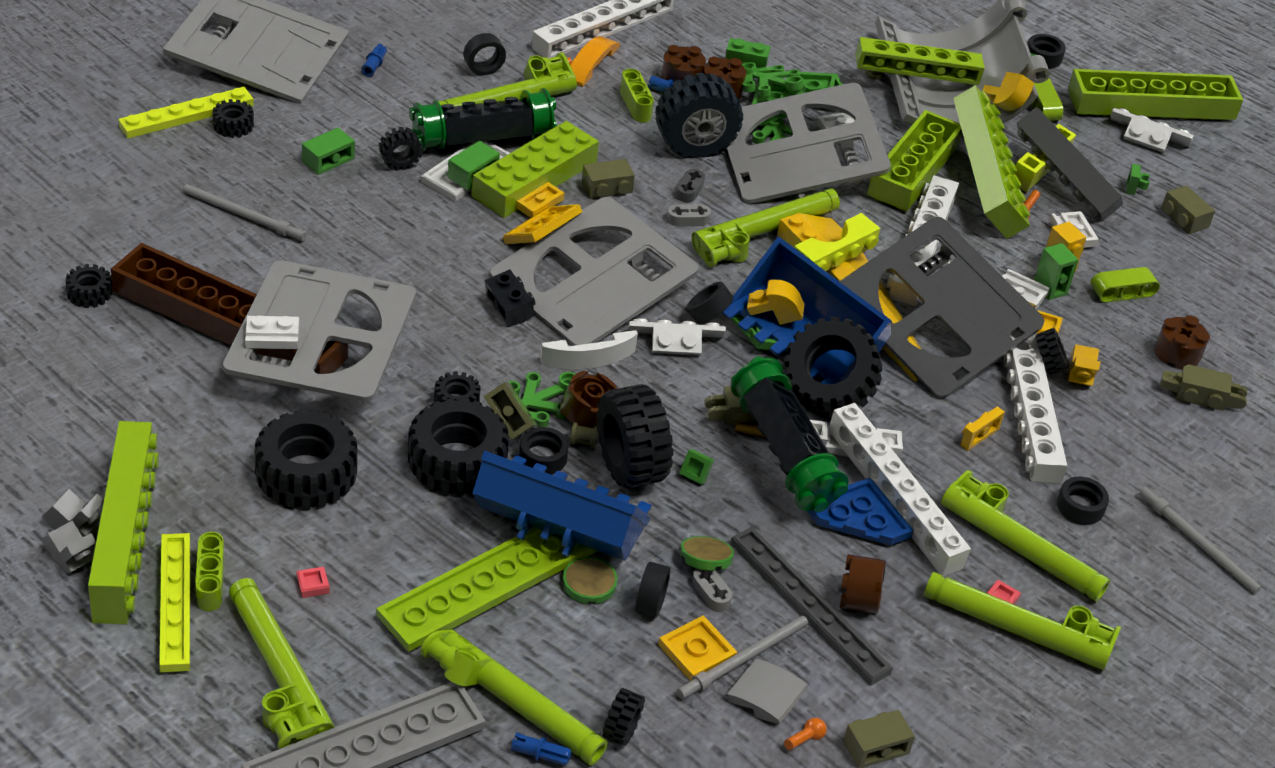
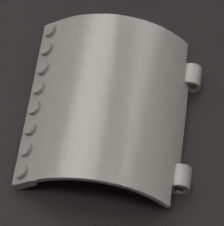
[875,0,1050,134]

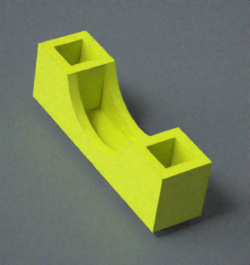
[1015,124,1076,192]
[794,213,881,271]

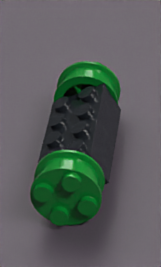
[409,88,557,152]
[730,356,849,512]

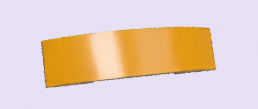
[570,36,620,87]

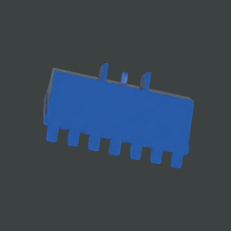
[722,236,892,384]
[473,450,651,561]

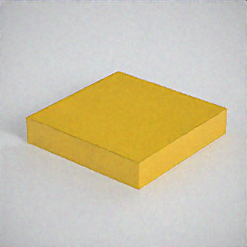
[658,615,737,681]

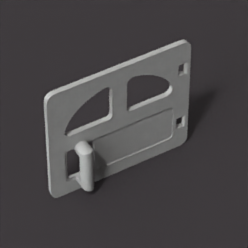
[726,82,891,204]
[490,197,698,346]
[223,260,416,402]

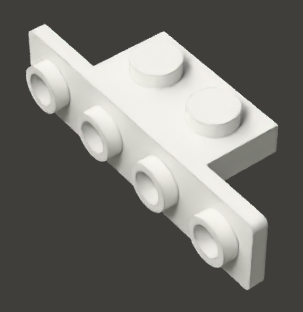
[1110,108,1194,153]
[627,318,726,356]

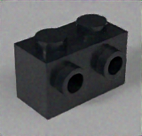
[484,269,536,327]

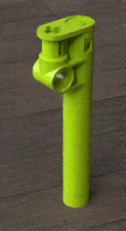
[438,52,577,106]
[691,188,840,267]
[941,470,1111,602]
[923,571,1121,671]
[229,578,335,749]
[420,629,608,766]

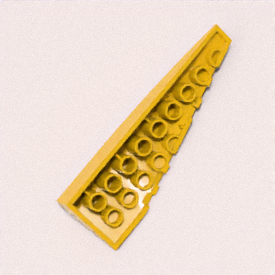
[777,213,922,382]

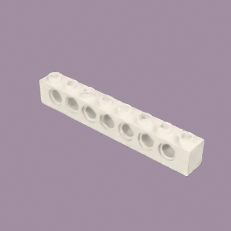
[532,0,674,58]
[886,175,959,306]
[1003,330,1067,483]
[828,403,971,576]

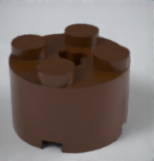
[661,45,706,82]
[703,56,746,100]
[1155,315,1210,370]
[559,371,617,428]
[840,554,886,613]

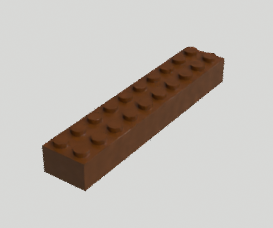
[110,243,348,374]

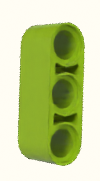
[620,69,654,123]
[1031,78,1063,121]
[1090,267,1160,302]
[196,532,224,612]

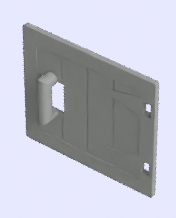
[163,0,349,104]

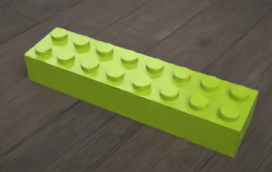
[1068,69,1243,120]
[953,85,1030,239]
[88,421,159,624]

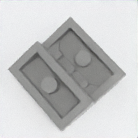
[727,658,808,724]

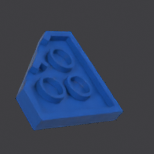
[807,477,914,545]

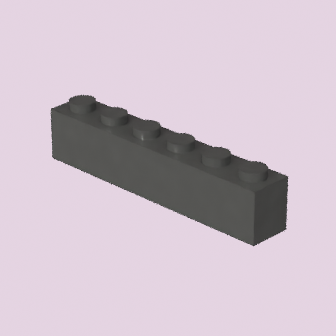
[1017,107,1123,221]

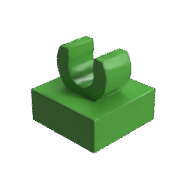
[1126,164,1150,195]
[679,449,714,485]

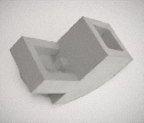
[42,489,104,537]
[42,520,96,573]

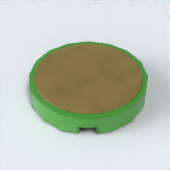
[679,536,734,571]
[563,557,618,604]

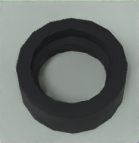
[463,33,506,76]
[1027,34,1066,68]
[686,281,733,324]
[519,427,569,475]
[1057,476,1109,525]
[635,561,671,618]

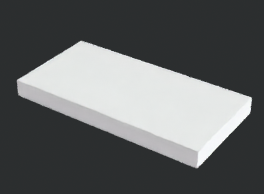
[421,141,510,202]

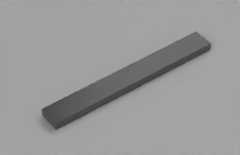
[731,527,893,686]

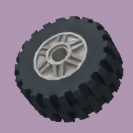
[655,73,744,159]

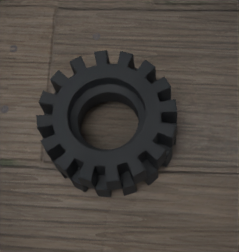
[212,99,254,138]
[379,127,423,171]
[65,264,113,308]
[1035,328,1069,375]
[434,371,481,403]
[602,688,645,746]

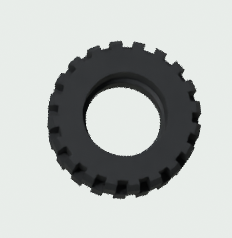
[784,317,883,417]
[597,384,673,489]
[408,398,509,496]
[254,410,358,510]

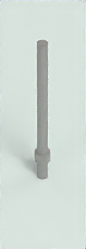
[183,184,307,241]
[1139,487,1261,594]
[676,616,808,699]

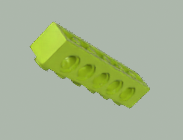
[855,37,985,85]

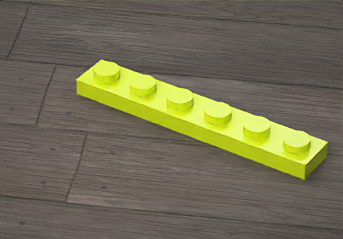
[118,87,254,139]
[160,533,190,672]

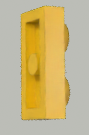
[516,182,565,218]
[960,406,1005,451]

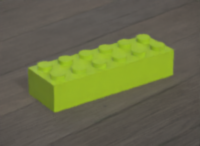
[867,110,962,211]
[471,121,599,218]

